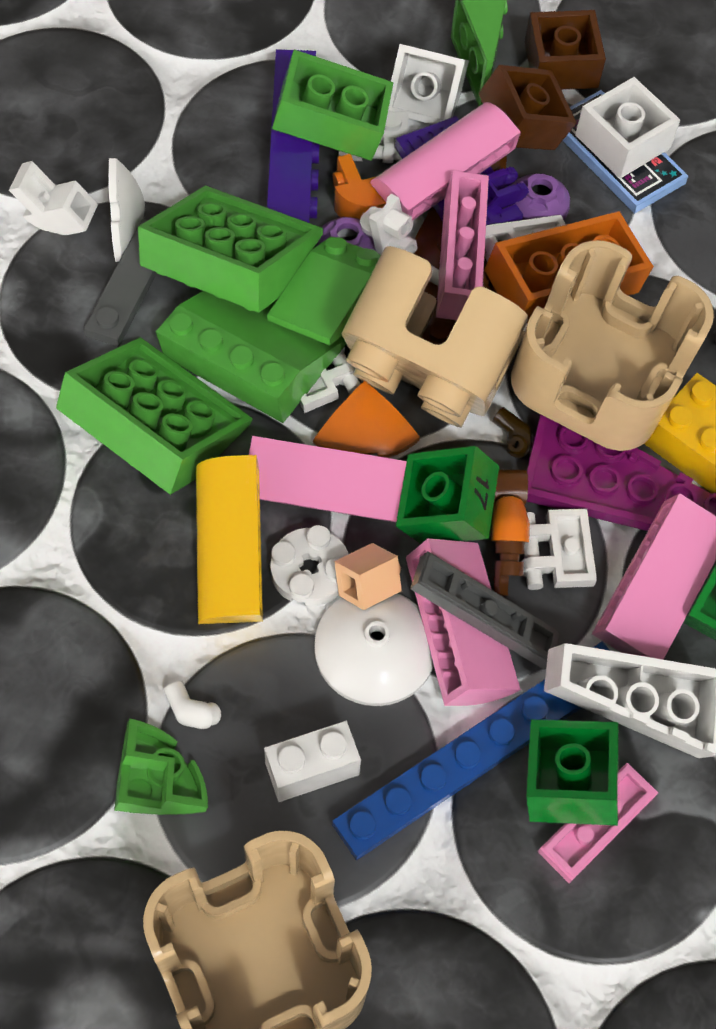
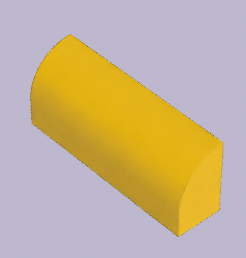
[196,455,263,624]

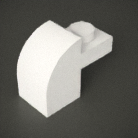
[9,161,98,235]

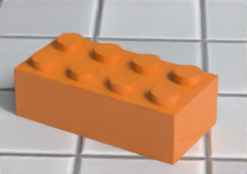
[484,211,654,323]

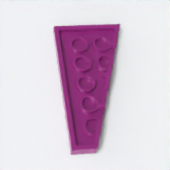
[527,414,716,531]

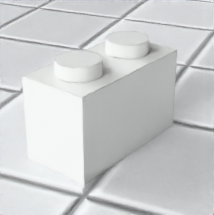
[264,720,361,802]

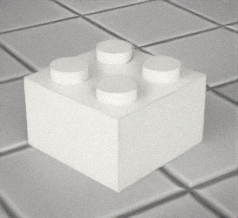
[575,77,680,179]

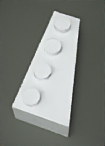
[544,643,716,758]

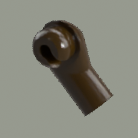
[492,407,532,458]

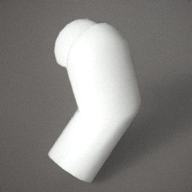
[164,681,221,729]

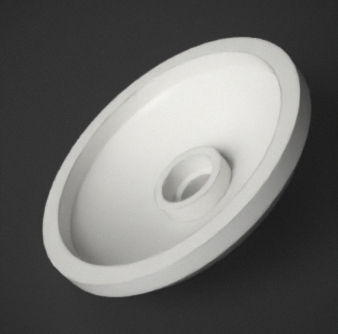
[315,593,434,706]

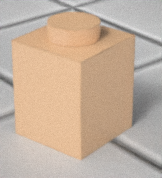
[334,543,402,610]

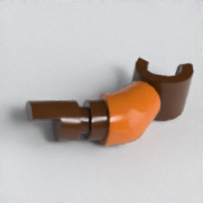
[491,469,530,596]

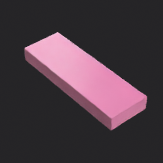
[538,763,658,883]

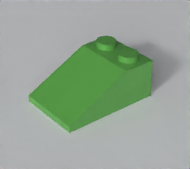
[451,0,508,106]
[267,236,381,346]

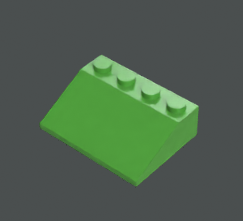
[138,185,323,313]
[156,291,346,423]
[56,337,253,495]

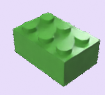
[272,49,394,161]

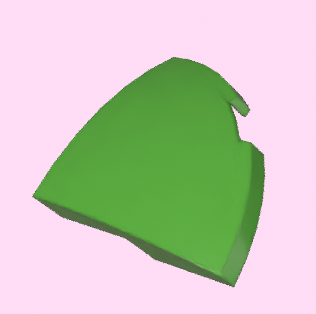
[114,719,208,815]

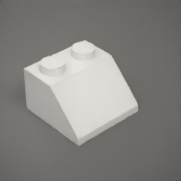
[388,44,469,124]

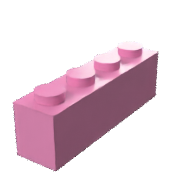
[436,170,489,320]

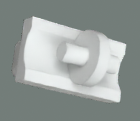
[360,194,417,255]

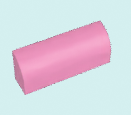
[370,102,521,221]
[249,436,407,522]
[592,493,716,660]
[406,539,521,706]

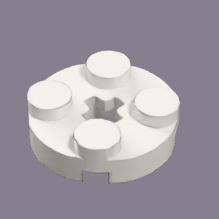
[270,525,348,606]

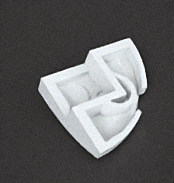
[109,158,145,262]

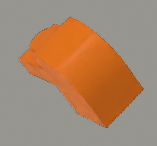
[333,154,386,219]

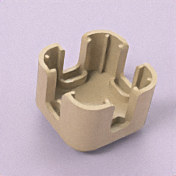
[511,240,714,451]
[341,246,528,428]
[143,831,372,1029]

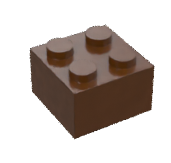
[524,10,606,90]
[478,65,577,150]

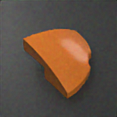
[313,381,420,458]

